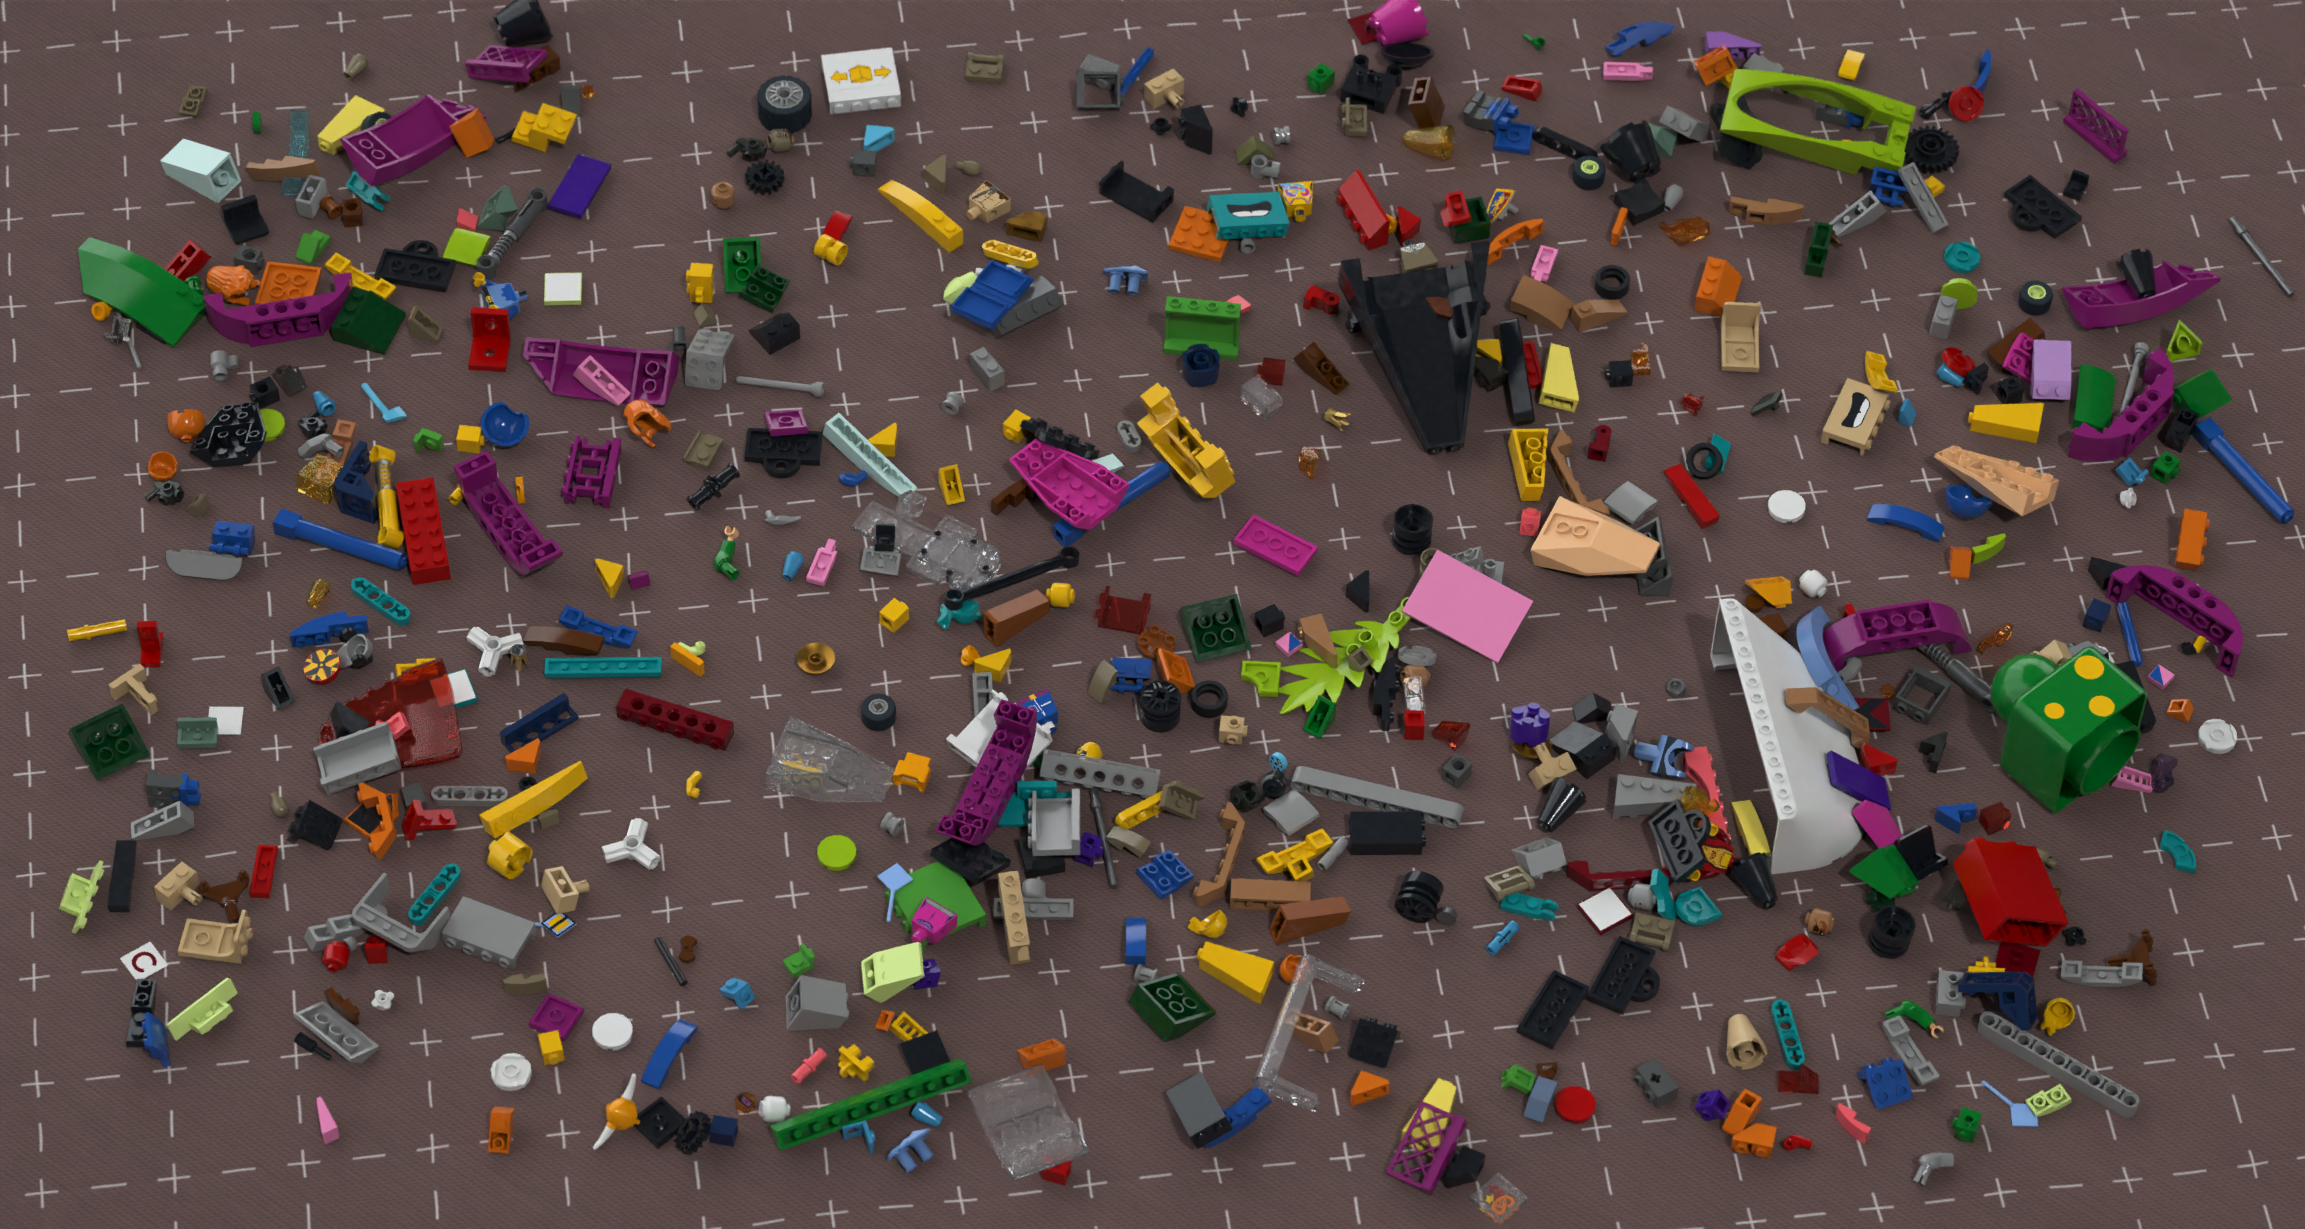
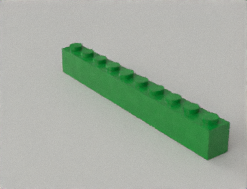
[770,1058,972,1150]

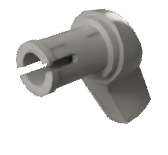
[298,434,344,458]
[1838,657,1862,684]
[1913,1152,1954,1186]

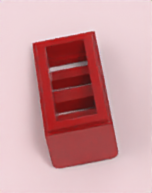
[1501,75,1542,101]

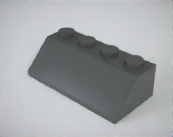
[991,276,1064,339]

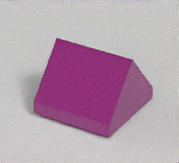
[627,571,650,590]

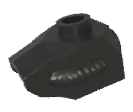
[1230,780,1266,813]

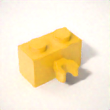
[686,263,714,303]

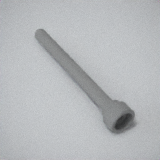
[2120,342,2149,415]
[735,376,824,397]

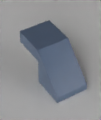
[1524,1076,1558,1123]

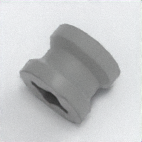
[1273,126,1290,145]
[941,392,964,415]
[880,812,904,836]

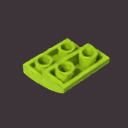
[443,228,491,268]

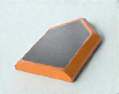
[343,792,399,841]

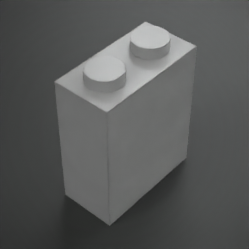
[1659,105,1710,142]

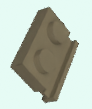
[683,431,723,471]

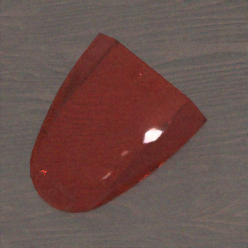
[318,658,463,769]

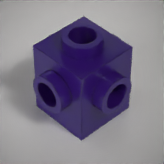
[1075,832,1104,867]
[912,958,941,989]
[1694,1090,1731,1121]

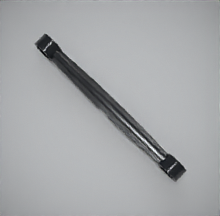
[944,547,1080,610]

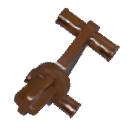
[198,870,250,923]
[2108,929,2157,986]

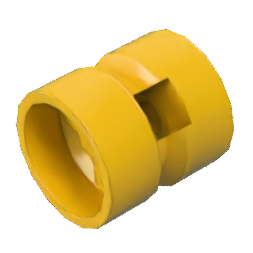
[814,234,848,266]

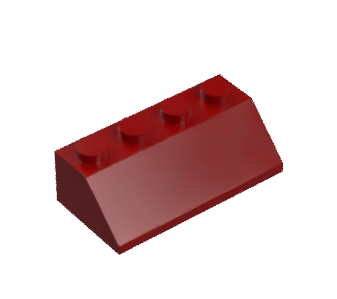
[1336,170,1390,251]

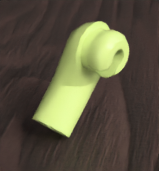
[678,641,706,656]

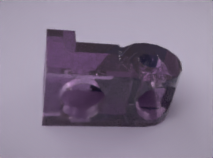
[2151,753,2178,794]

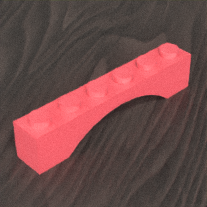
[1682,746,1731,840]

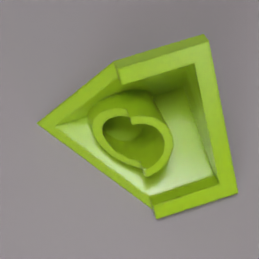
[2166,319,2202,362]

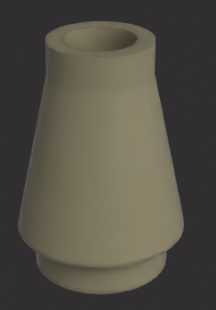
[343,53,369,80]

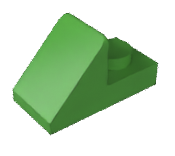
[295,230,331,265]

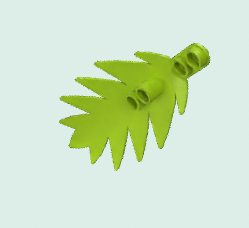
[1279,597,1412,715]

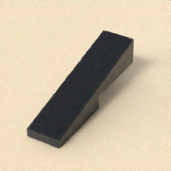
[108,840,137,912]

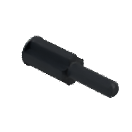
[294,1032,331,1060]

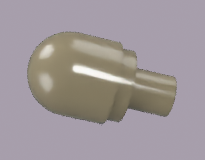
[956,160,981,176]
[270,792,289,817]
[2037,848,2058,869]

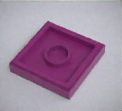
[764,409,808,437]
[529,993,584,1042]

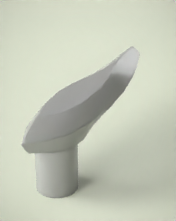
[765,510,801,525]

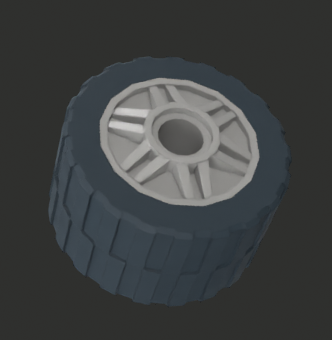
[757,75,812,134]

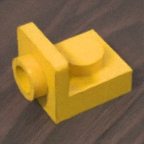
[1924,176,1945,197]

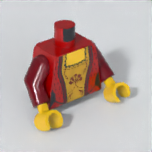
[1687,822,1741,881]

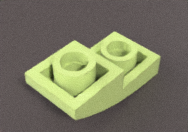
[2025,1084,2072,1117]

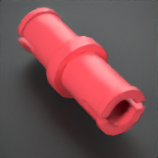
[790,1048,827,1084]

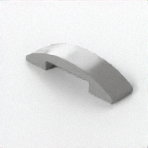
[2061,960,2143,987]
[1882,1015,1940,1085]

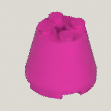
[1368,0,1430,46]

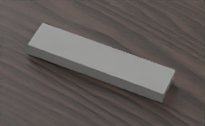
[1897,162,1949,234]

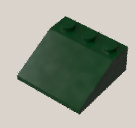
[331,287,406,355]
[1179,594,1252,663]
[68,703,150,781]
[1128,973,1216,1042]

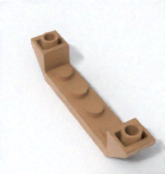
[1549,429,1610,516]
[1785,687,1870,750]
[1193,802,1245,908]

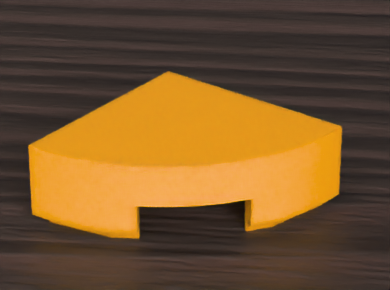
[515,477,525,504]

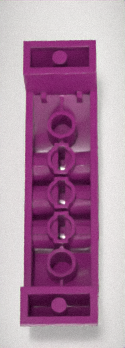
[453,450,563,575]
[2106,565,2243,678]

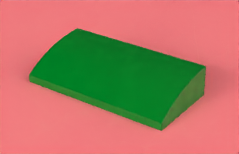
[2072,364,2116,433]

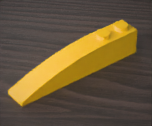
[878,180,963,253]
[479,761,588,838]

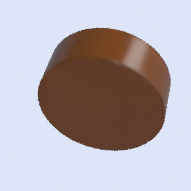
[1745,594,1764,613]

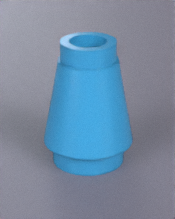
[1936,363,1965,388]
[313,391,336,416]
[782,551,804,581]
[911,1101,943,1128]

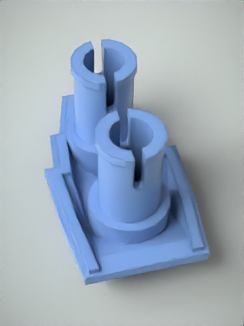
[1104,265,1148,296]
[886,1129,934,1173]

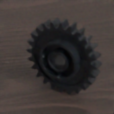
[1904,125,1959,174]

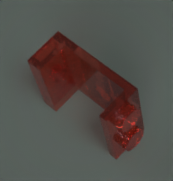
[1095,586,1151,635]

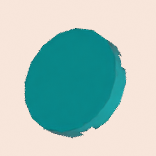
[1944,242,1981,273]

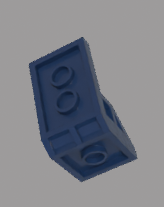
[334,441,378,524]
[1958,972,2037,1030]

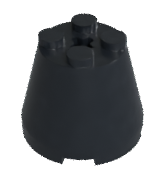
[493,0,553,47]
[1600,120,1661,184]

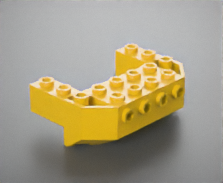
[1137,383,1236,498]

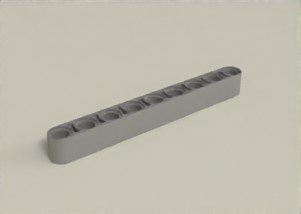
[1290,766,1464,829]
[1977,1012,2139,1118]

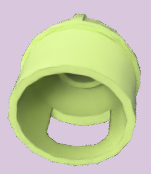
[943,271,977,304]

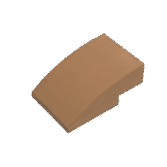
[1510,275,1574,331]

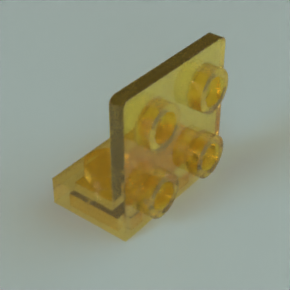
[296,454,344,505]

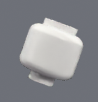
[1799,570,1827,598]
[759,1096,790,1123]

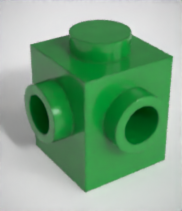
[1307,63,1335,95]
[2150,451,2181,485]
[1952,1107,1982,1143]

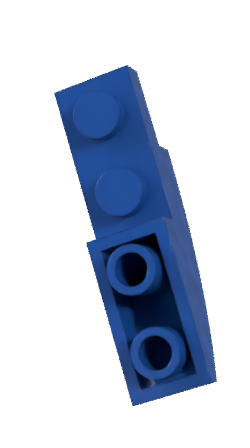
[1605,21,1676,56]
[290,611,369,648]
[1205,1085,1272,1148]

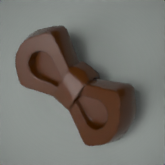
[678,936,697,964]

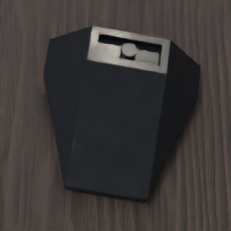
[190,402,267,467]

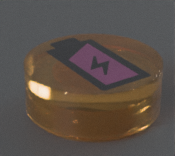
[735,1092,756,1113]

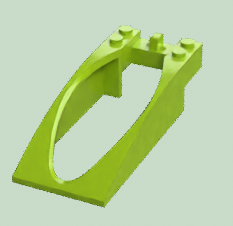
[1720,69,1916,175]

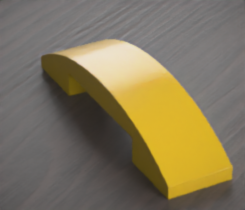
[325,253,396,300]
[1865,351,1898,393]
[1256,828,1333,874]

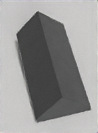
[1633,516,1674,596]

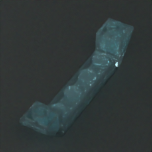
[282,110,310,194]

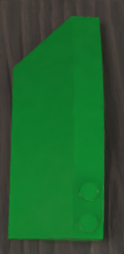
[78,237,206,348]

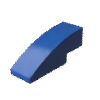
[1126,917,1146,965]

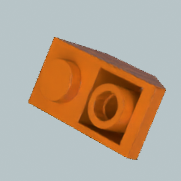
[1722,1089,1762,1136]
[488,1106,515,1154]
[1730,1123,1777,1158]

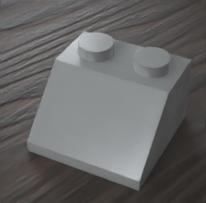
[1605,704,1638,763]
[1511,837,1567,879]

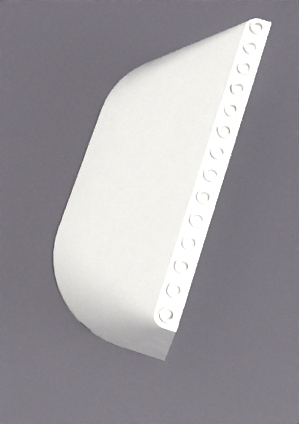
[1710,598,1865,874]

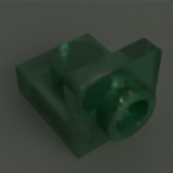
[1866,887,1895,912]

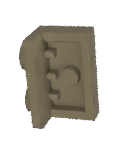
[1342,98,1367,136]
[1159,781,1205,821]

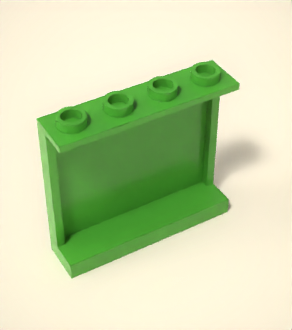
[1164,296,1241,361]
[884,861,986,953]

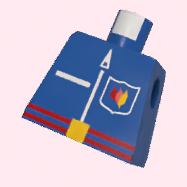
[1015,688,1058,735]

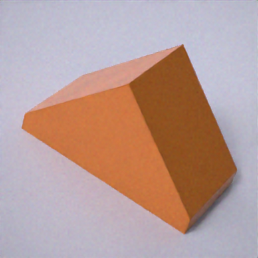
[1950,546,1972,580]
[505,738,541,774]
[1350,1070,1390,1107]

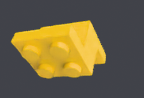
[511,103,577,152]

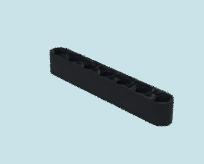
[1499,318,1536,426]

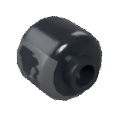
[1260,770,1288,799]

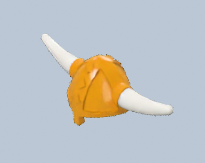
[593,1074,640,1150]

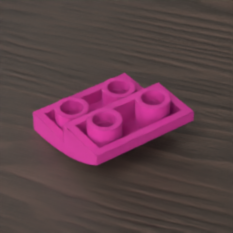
[2002,332,2034,384]

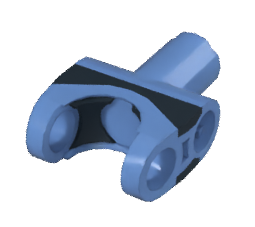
[1634,735,1695,780]

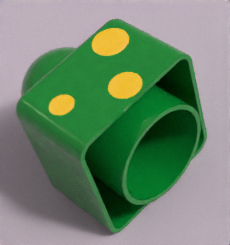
[1991,647,2148,813]

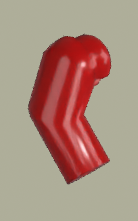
[1783,1134,1813,1151]

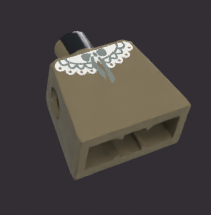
[1399,239,1438,273]

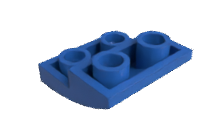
[1136,849,1194,899]
[142,1012,171,1067]

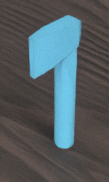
[361,383,407,423]

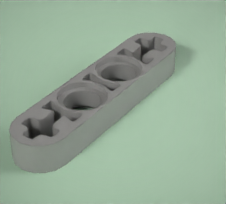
[431,786,508,807]

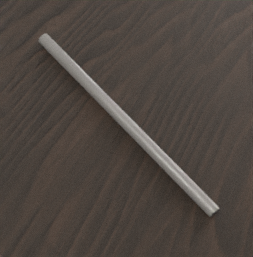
[114,308,142,370]

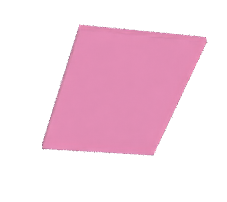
[1402,550,1533,664]

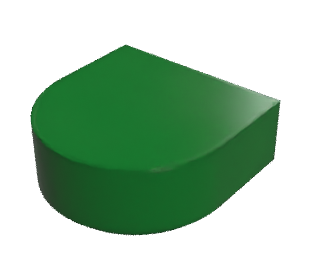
[253,112,262,134]

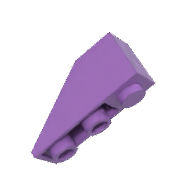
[1705,32,1761,59]

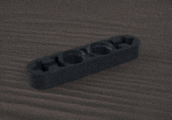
[1532,126,1598,160]

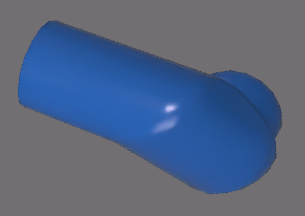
[839,470,868,487]

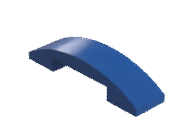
[1967,49,1992,94]
[1867,504,1945,543]
[559,605,638,647]
[641,1019,698,1090]

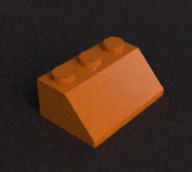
[1694,256,1742,317]

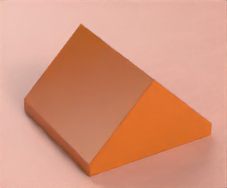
[449,108,495,158]
[1157,648,1195,693]
[1016,1039,1065,1077]

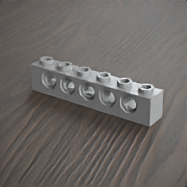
[1040,749,1161,798]

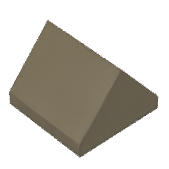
[694,303,717,327]
[186,493,210,517]
[1347,646,1373,672]
[535,808,560,830]

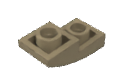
[179,85,208,117]
[1088,660,1118,704]
[1105,826,1151,858]
[503,973,548,995]

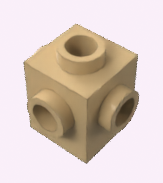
[1219,715,1248,745]

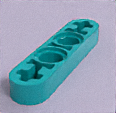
[351,577,411,626]
[408,864,461,926]
[1771,1000,1805,1070]

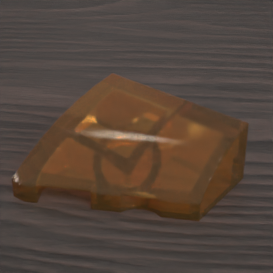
[1659,216,1710,246]
[1976,623,2014,655]

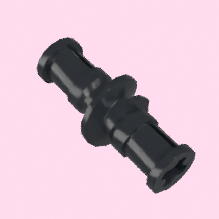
[687,463,740,511]

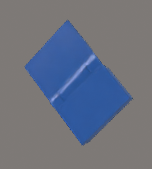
[950,260,1034,330]

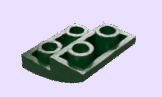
[740,265,790,313]

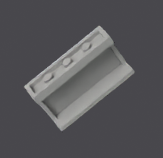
[313,722,402,795]
[1028,788,1081,856]
[441,896,536,970]

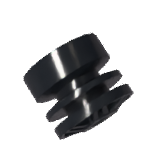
[1392,504,1433,555]
[1140,680,1181,733]
[1394,871,1444,923]
[1868,906,1916,959]

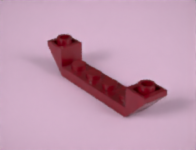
[1566,860,1673,891]

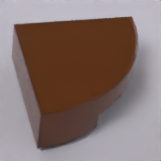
[1537,1062,1558,1080]

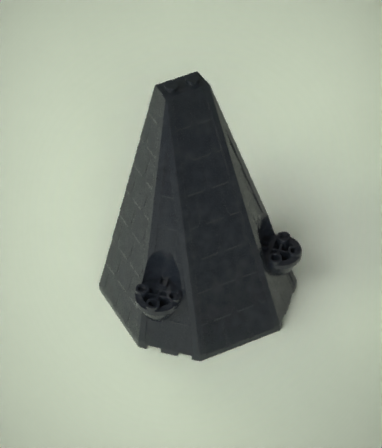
[1337,240,1491,454]

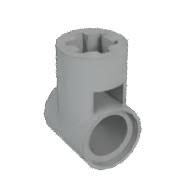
[1250,155,1281,179]

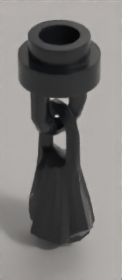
[1919,90,1954,120]

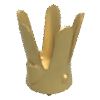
[1323,407,1351,432]
[509,644,530,672]

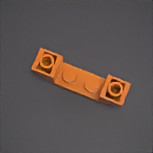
[357,782,397,860]

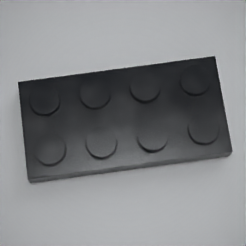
[1517,970,1590,1050]

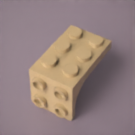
[1721,302,1761,372]
[178,910,253,964]

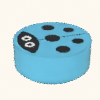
[1269,752,1288,772]

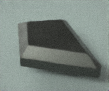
[1751,392,1783,416]

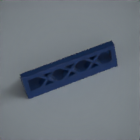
[500,693,579,753]

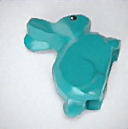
[937,598,982,630]

